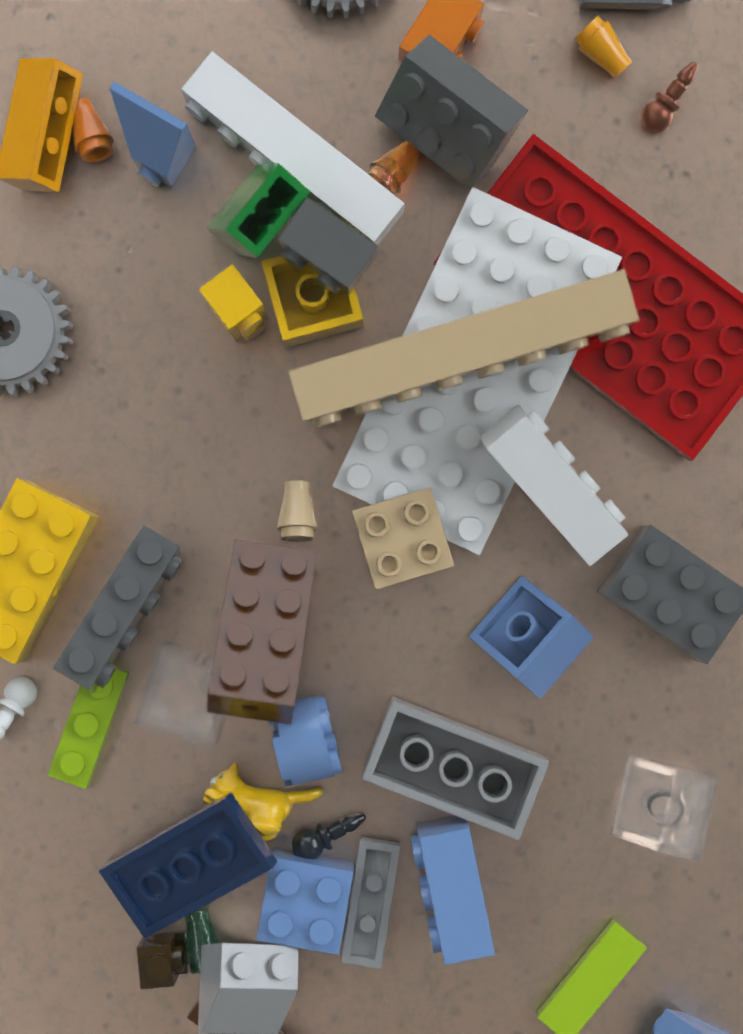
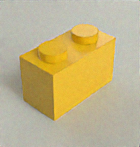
[199,264,268,342]

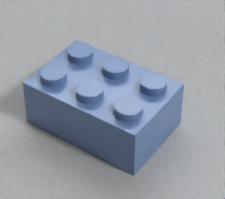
[411,815,495,965]

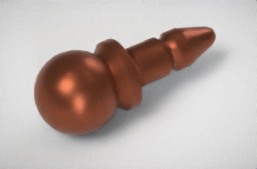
[640,62,698,133]

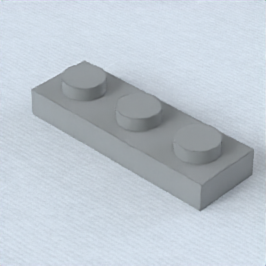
[341,837,401,969]

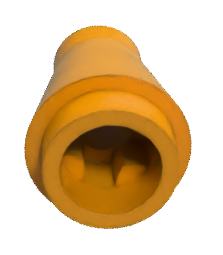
[574,16,632,78]

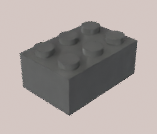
[375,34,529,190]
[597,525,743,665]

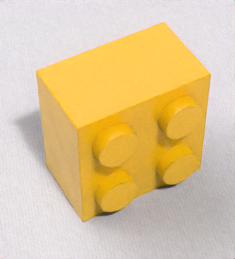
[261,256,363,348]

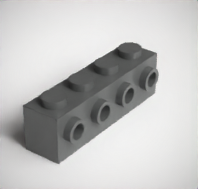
[53,525,183,693]

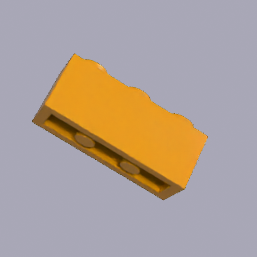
[0,58,83,192]

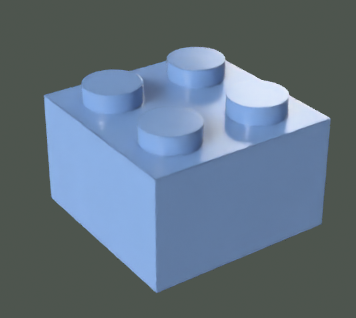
[256,847,354,955]

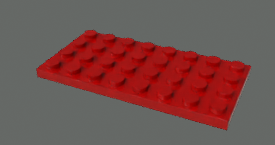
[433,133,743,461]

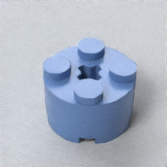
[269,695,342,788]

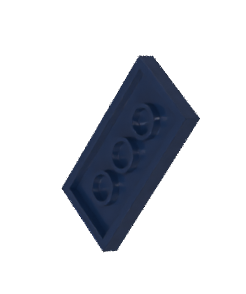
[99,792,278,939]

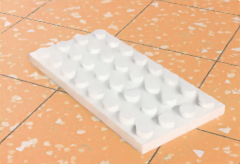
[332,187,622,556]

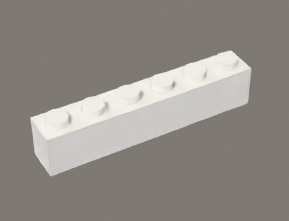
[181,51,405,246]

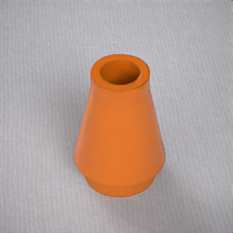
[72,98,114,163]

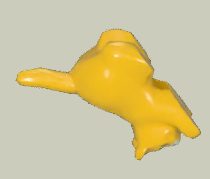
[202,763,323,841]

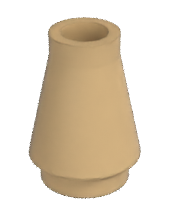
[277,480,318,542]

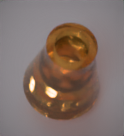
[367,140,424,194]

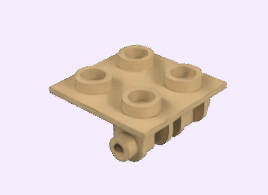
[352,487,454,590]

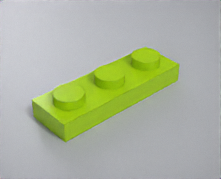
[47,667,130,789]

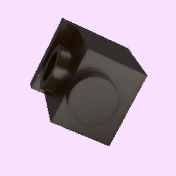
[137,931,188,990]

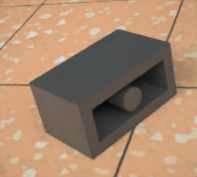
[278,197,378,295]

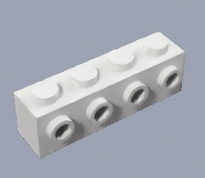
[480,404,629,566]

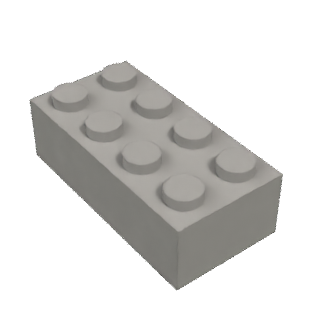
[362,696,550,840]

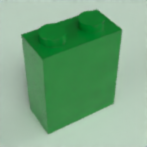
[206,163,311,258]

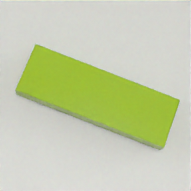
[536,919,647,1034]

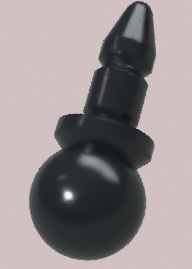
[292,813,366,859]

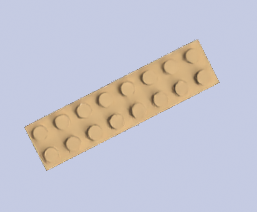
[288,269,639,427]

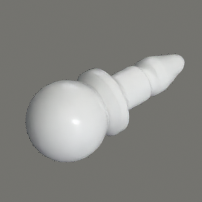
[0,676,37,740]

